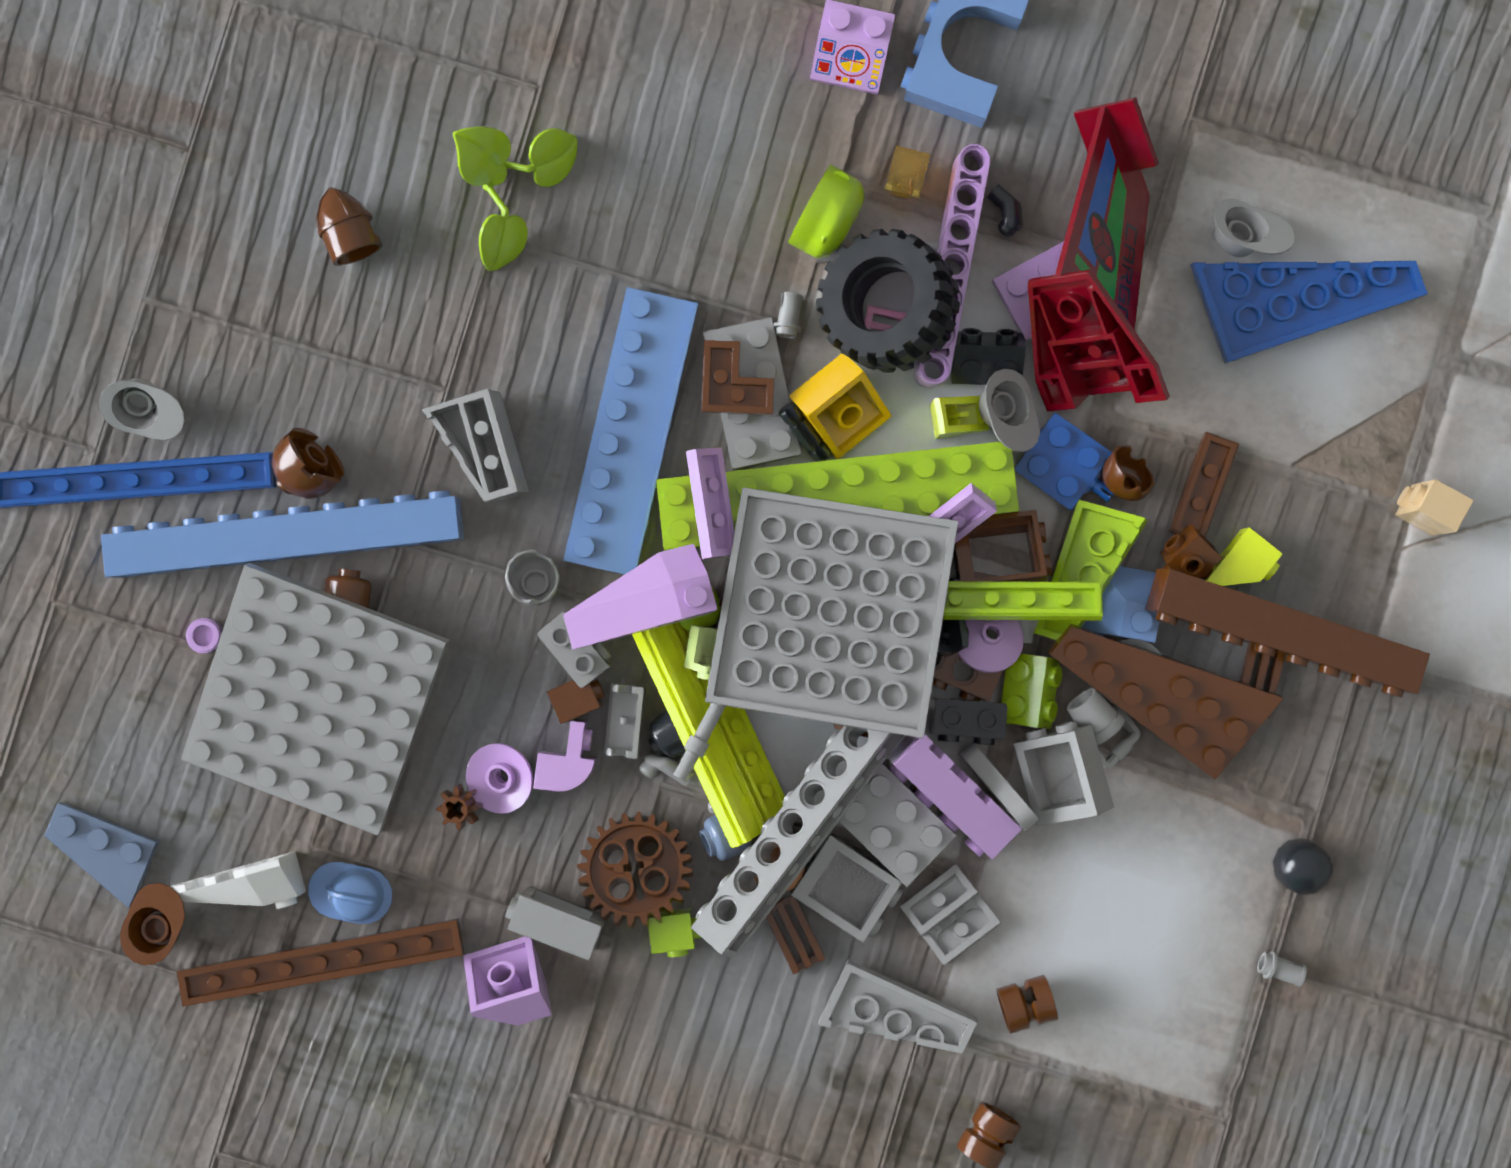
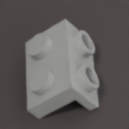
[537,611,612,688]

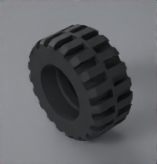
[816,229,960,373]

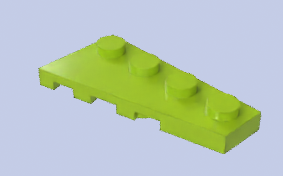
[1034,499,1148,641]

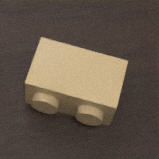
[1395,479,1474,536]

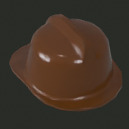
[120,883,185,965]

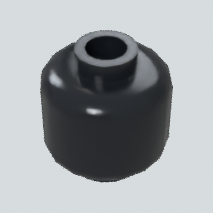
[648,709,686,758]

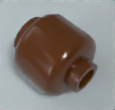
[324,569,372,608]

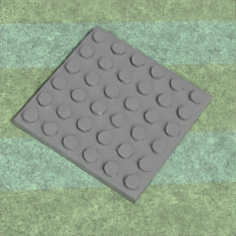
[705,488,958,739]
[181,563,449,835]

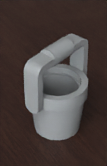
[1067,688,1140,769]

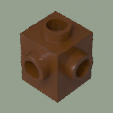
[1160,524,1223,580]

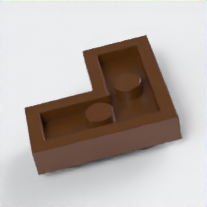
[701,340,774,415]

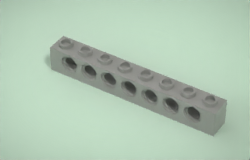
[691,726,903,958]

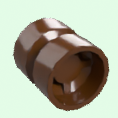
[996,975,1058,1034]
[956,1101,1022,1168]

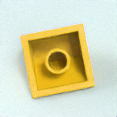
[788,353,892,459]

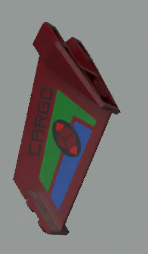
[1028,97,1170,412]

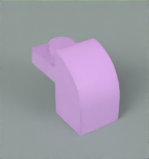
[533,720,597,791]

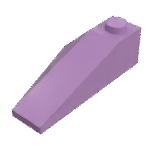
[563,544,717,650]

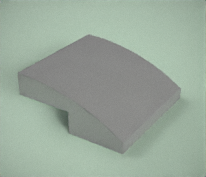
[900,864,1001,966]

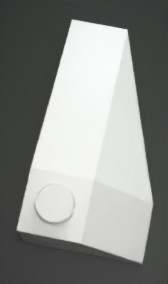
[170,851,306,909]

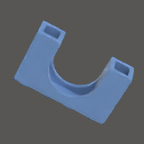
[901,0,1029,128]

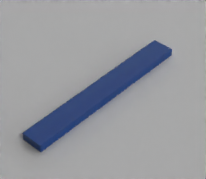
[0,452,276,508]

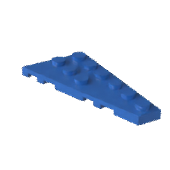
[1190,261,1428,364]

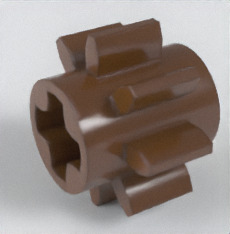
[436,784,483,830]

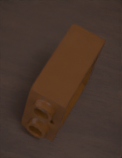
[953,510,1052,582]

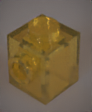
[885,145,930,198]

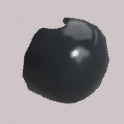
[1273,838,1333,895]

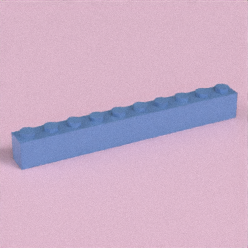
[101,491,464,578]

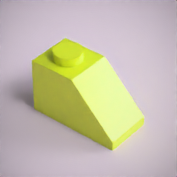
[1205,527,1282,586]

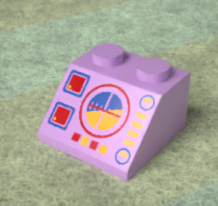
[810,0,895,95]

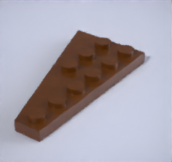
[1048,624,1283,780]

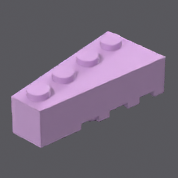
[887,734,1022,860]

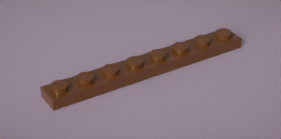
[177,918,465,1007]

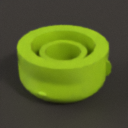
[788,164,865,259]

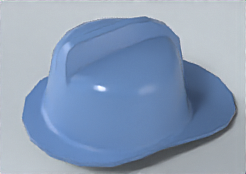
[308,862,392,924]

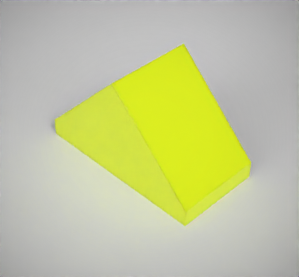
[930,396,989,439]

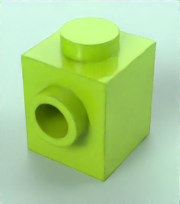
[648,908,701,957]

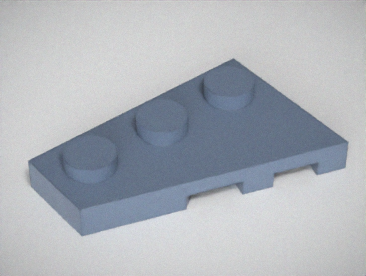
[44,802,160,908]

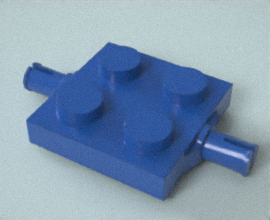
[1014,412,1113,511]

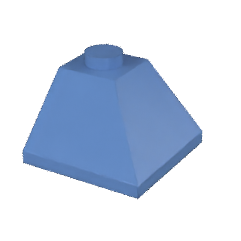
[1082,566,1159,643]

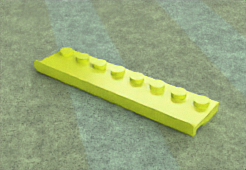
[632,622,785,848]

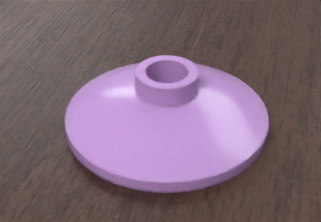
[957,620,1024,673]
[466,743,533,814]

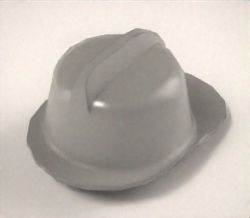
[1212,199,1295,257]
[979,369,1040,452]
[99,379,185,440]

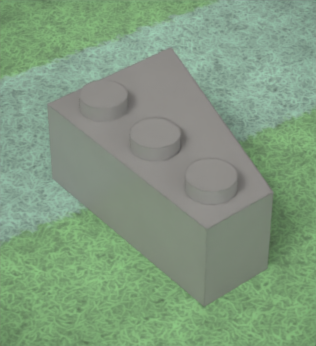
[422,388,529,503]

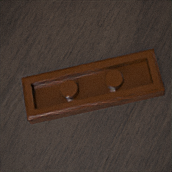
[1168,432,1239,537]

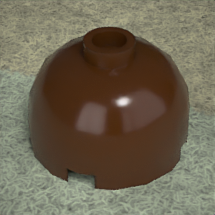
[272,428,345,499]

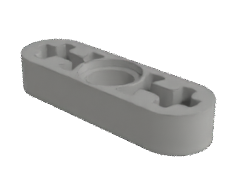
[959,742,1039,831]

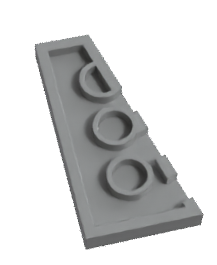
[818,959,978,1054]

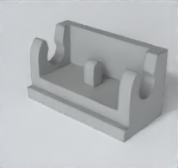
[604,683,646,759]

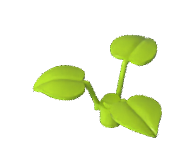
[453,126,577,272]

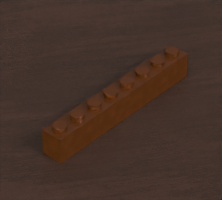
[1145,568,1430,698]

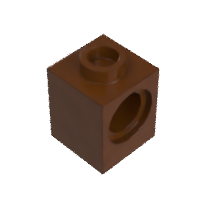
[547,678,605,724]

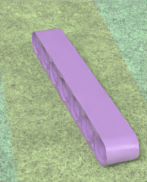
[914,144,990,388]

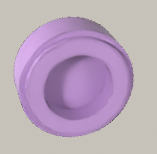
[186,618,223,653]

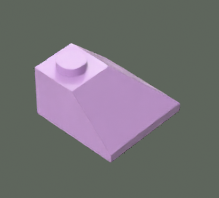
[463,936,552,1026]

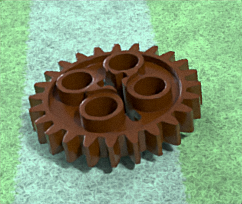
[577,812,694,929]

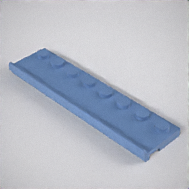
[563,287,699,575]

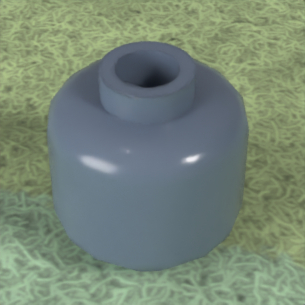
[700,815,751,861]

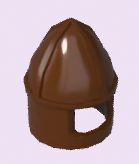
[316,187,383,266]

